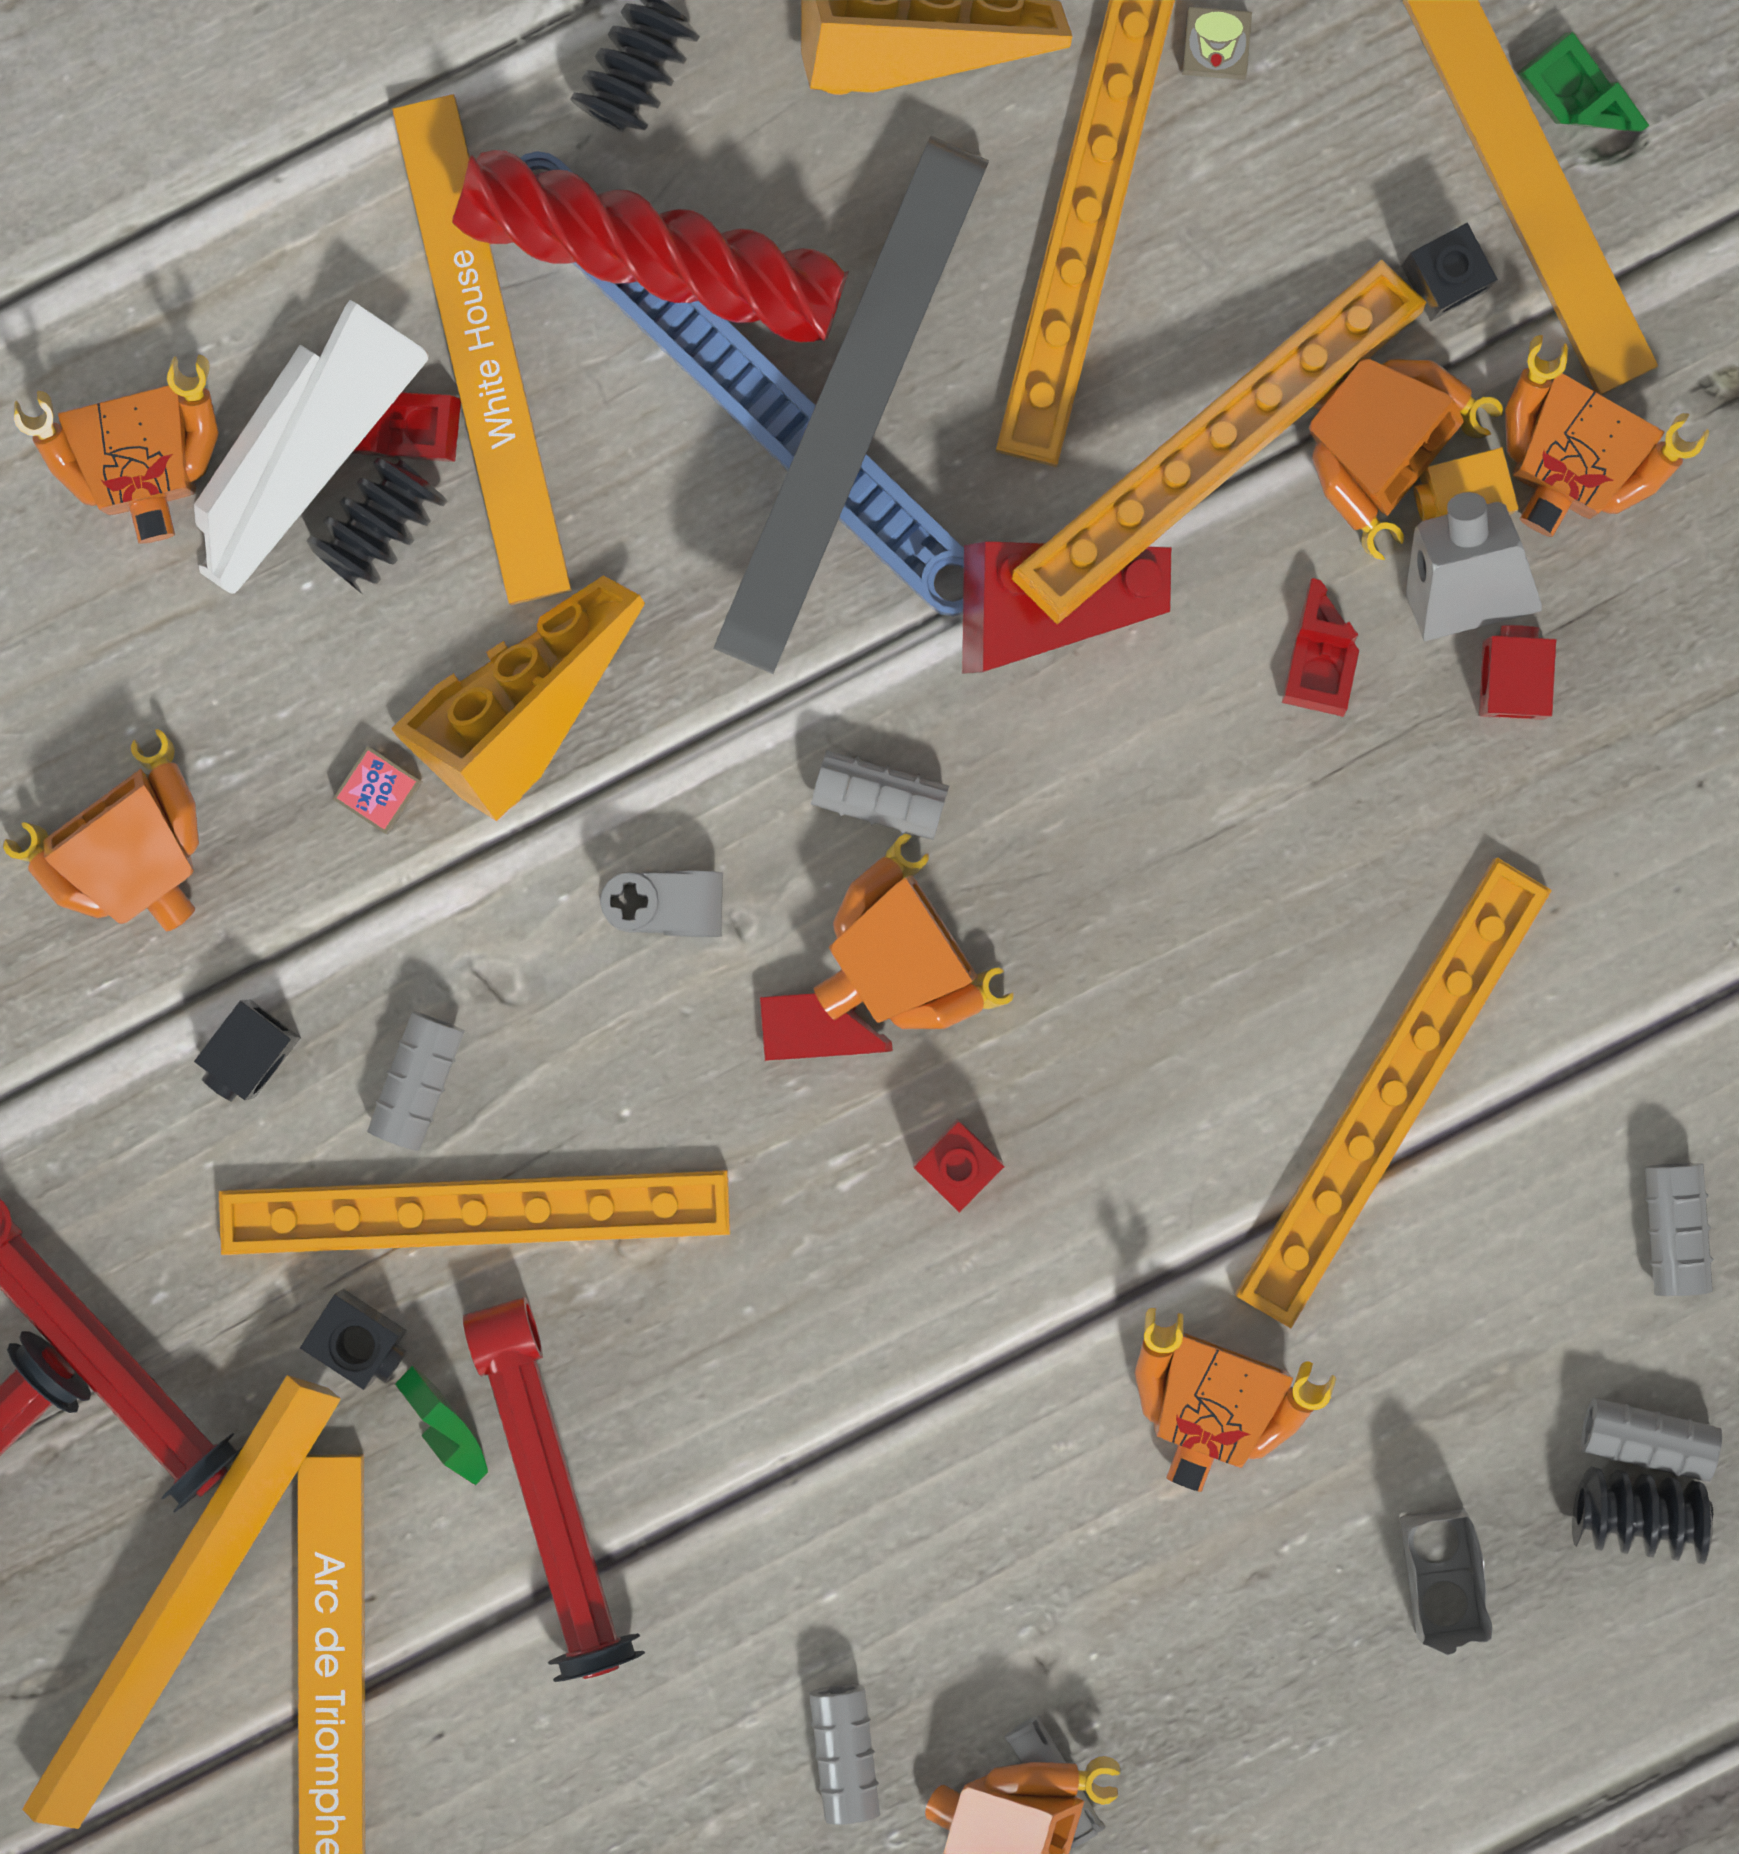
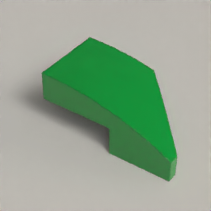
[1516,32,1650,132]
[395,1366,488,1486]

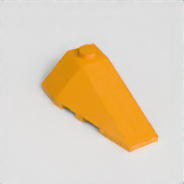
[801,0,1073,95]
[391,575,645,821]

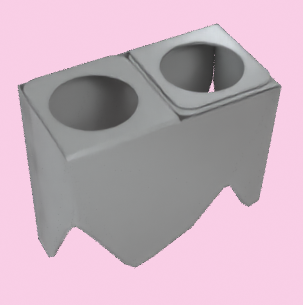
[1400,1508,1493,1655]

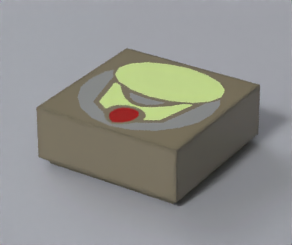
[1182,7,1252,80]

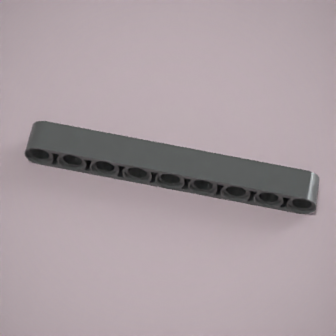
[713,136,989,674]

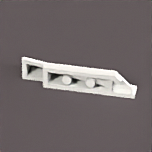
[194,300,429,594]

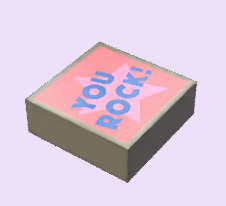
[333,746,423,834]

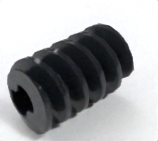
[570,0,700,133]
[306,456,448,594]
[1572,1467,1714,1564]

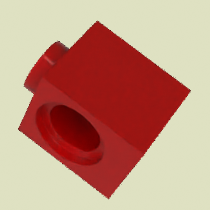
[1479,625,1557,720]
[913,1118,1005,1213]

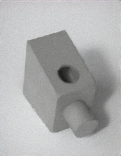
[1406,492,1542,642]

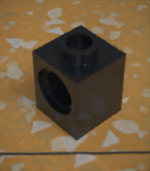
[1401,222,1498,322]
[194,999,301,1102]
[300,1289,407,1390]

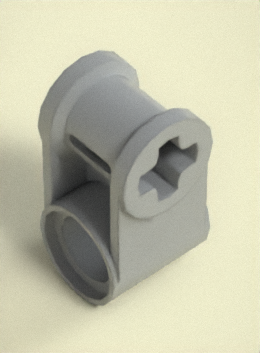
[600,871,723,937]

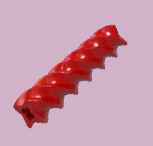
[452,150,849,342]

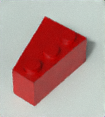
[962,541,1172,674]

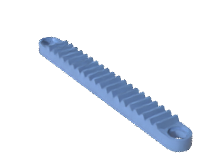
[520,151,964,616]

